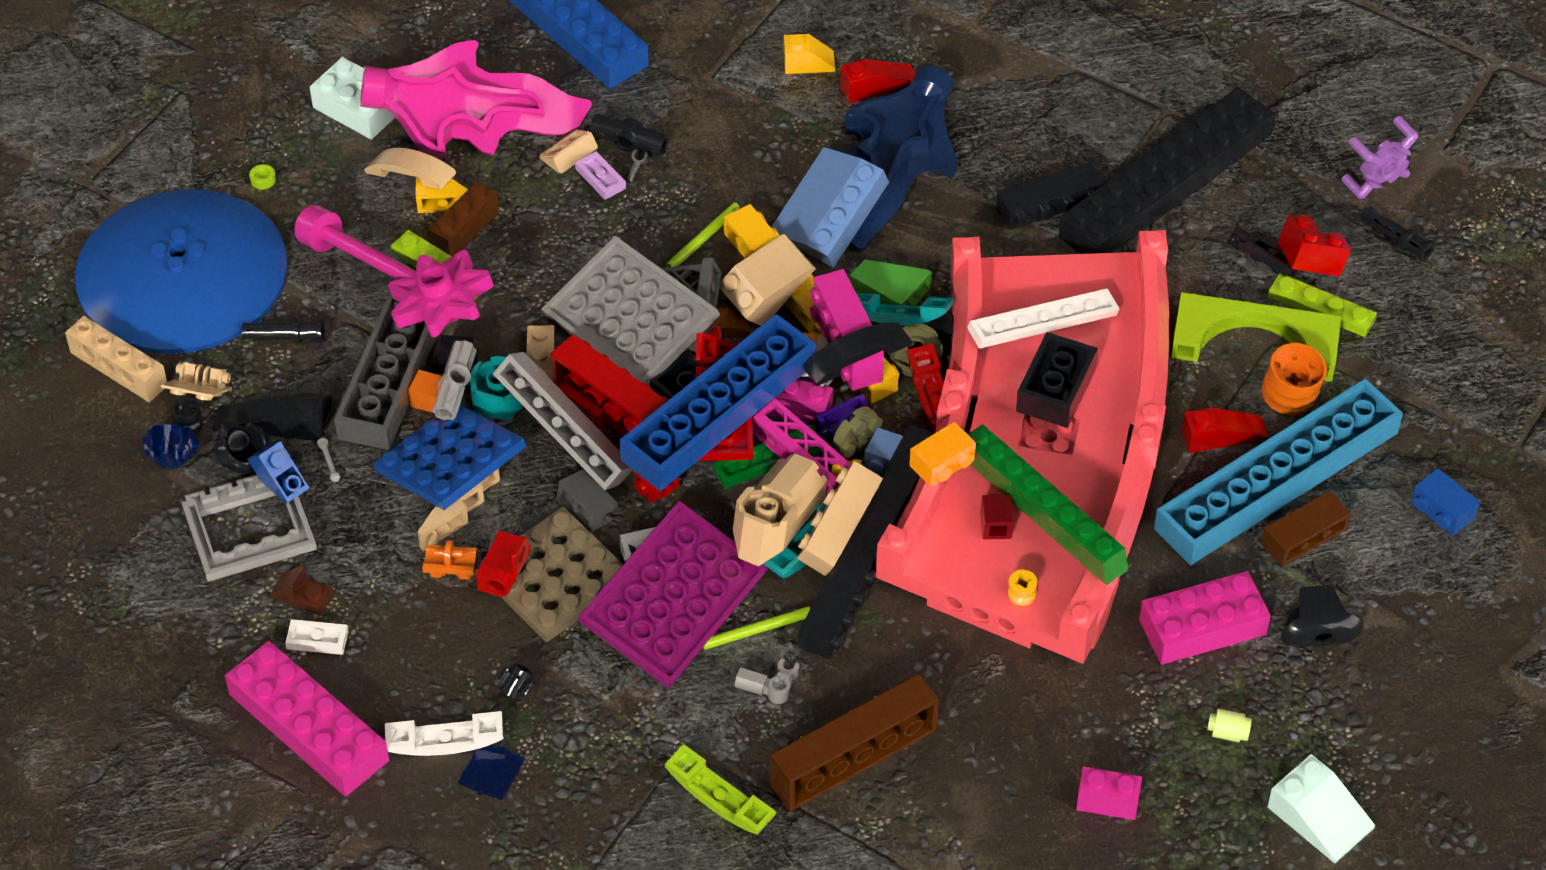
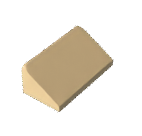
[539,129,597,173]

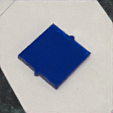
[458,745,525,801]

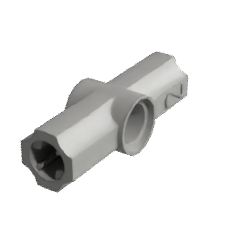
[432,340,477,420]

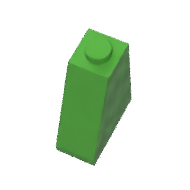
[848,259,932,306]

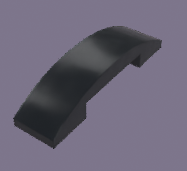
[803,322,912,386]

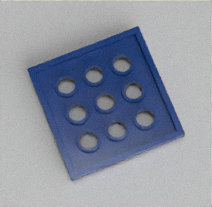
[373,405,526,510]

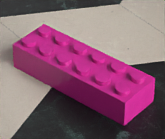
[225,641,389,797]

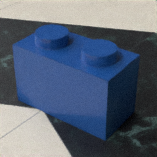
[1411,468,1480,536]

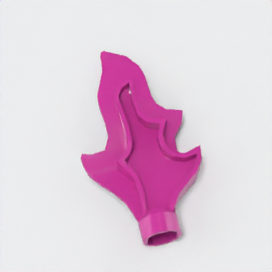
[360,40,592,161]

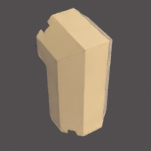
[733,453,828,566]

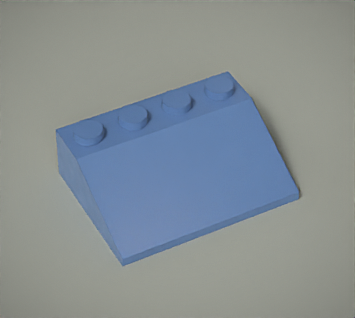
[771,147,889,268]

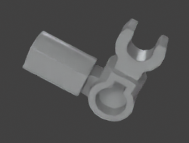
[735,659,799,704]

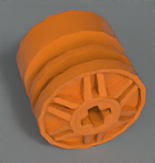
[1261,343,1327,416]

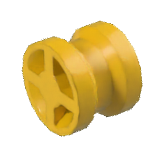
[1008,569,1037,606]

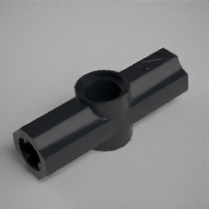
[589,114,668,156]

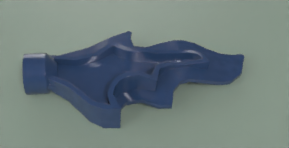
[839,65,957,251]

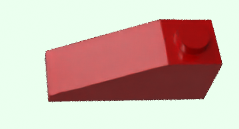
[840,59,915,104]
[1181,408,1269,454]

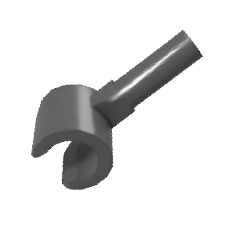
[626,149,649,183]

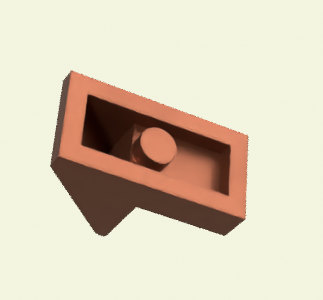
[270,566,334,615]

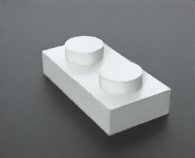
[285,619,349,655]

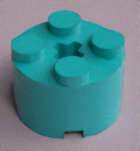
[470,356,523,421]

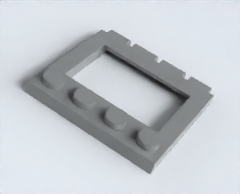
[181,474,317,582]

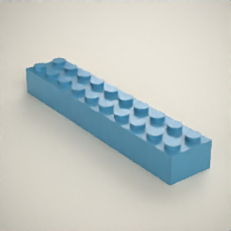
[1154,379,1403,566]

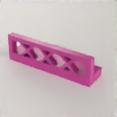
[752,398,851,497]

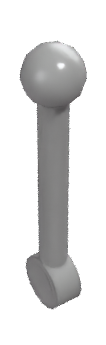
[317,438,341,482]

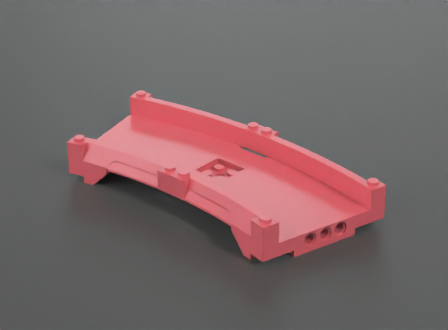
[876,230,1169,664]

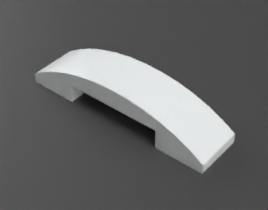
[385,711,503,756]

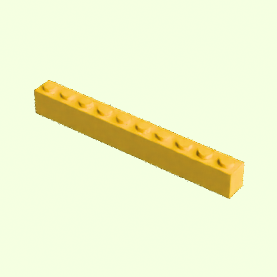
[724,204,900,405]

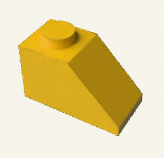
[784,34,835,74]
[416,177,468,213]

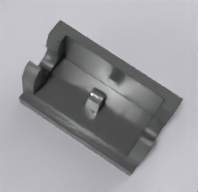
[556,469,618,534]

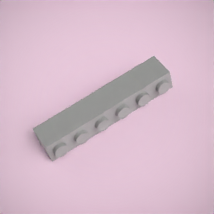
[493,352,633,490]

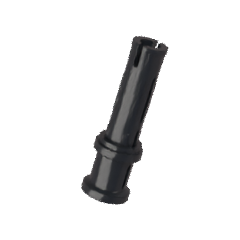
[1360,206,1436,262]
[242,319,325,343]

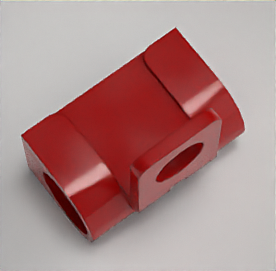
[476,530,532,597]

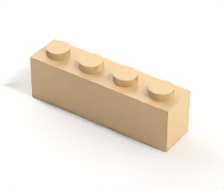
[797,461,883,576]

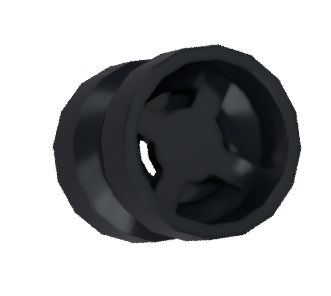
[173,397,203,435]

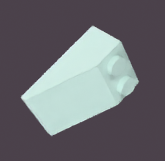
[1268,754,1375,863]

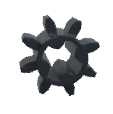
[498,663,536,699]

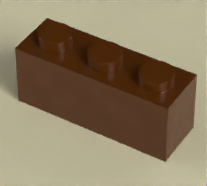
[428,181,499,256]
[1261,491,1351,567]

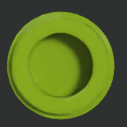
[249,164,276,189]

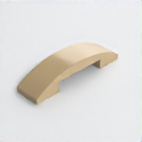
[364,148,456,189]

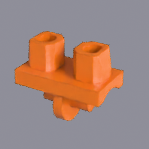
[422,540,477,580]

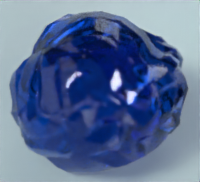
[142,424,199,470]

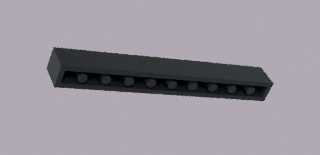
[798,424,935,659]

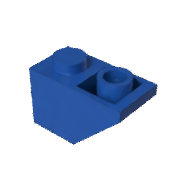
[247,441,310,503]

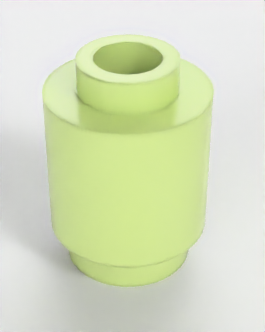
[1207,708,1252,743]

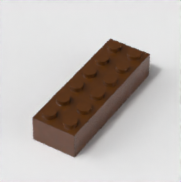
[770,674,939,812]

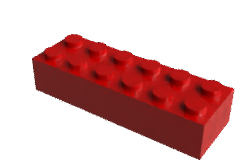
[550,335,669,437]

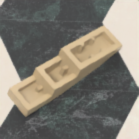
[418,468,500,551]

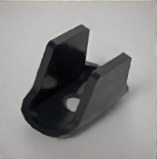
[1281,585,1363,647]

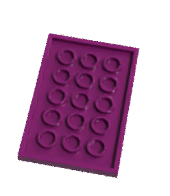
[577,501,769,689]

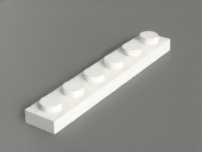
[967,289,1120,349]

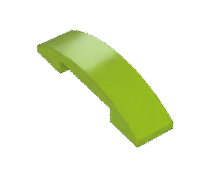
[665,744,776,835]

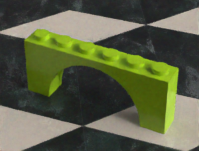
[1171,292,1341,382]

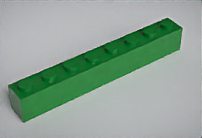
[968,424,1128,585]

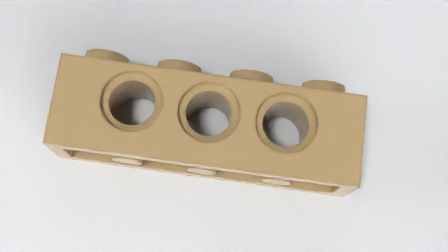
[65,316,167,403]

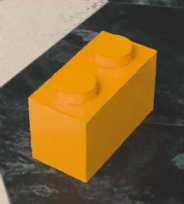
[910,421,976,487]

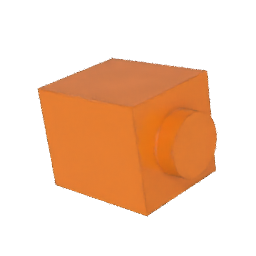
[408,370,441,413]

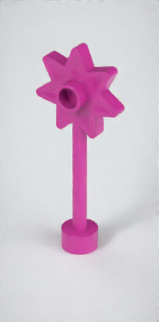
[294,205,494,337]

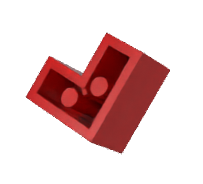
[1278,215,1351,276]

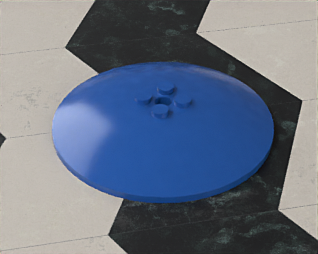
[75,189,287,354]

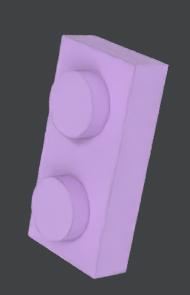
[575,151,626,200]

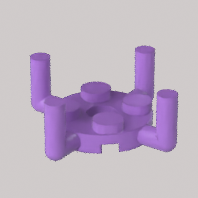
[1341,116,1418,199]

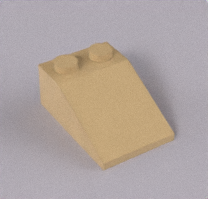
[719,234,816,326]

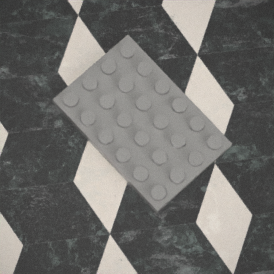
[541,236,720,386]

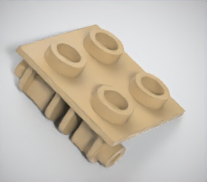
[161,361,232,400]

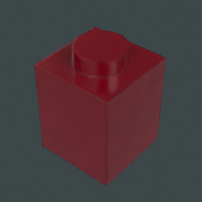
[980,494,1014,539]

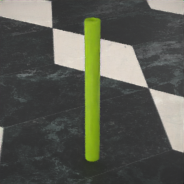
[665,202,741,267]
[703,606,810,650]

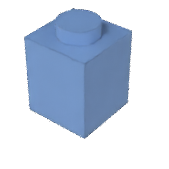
[864,427,903,474]

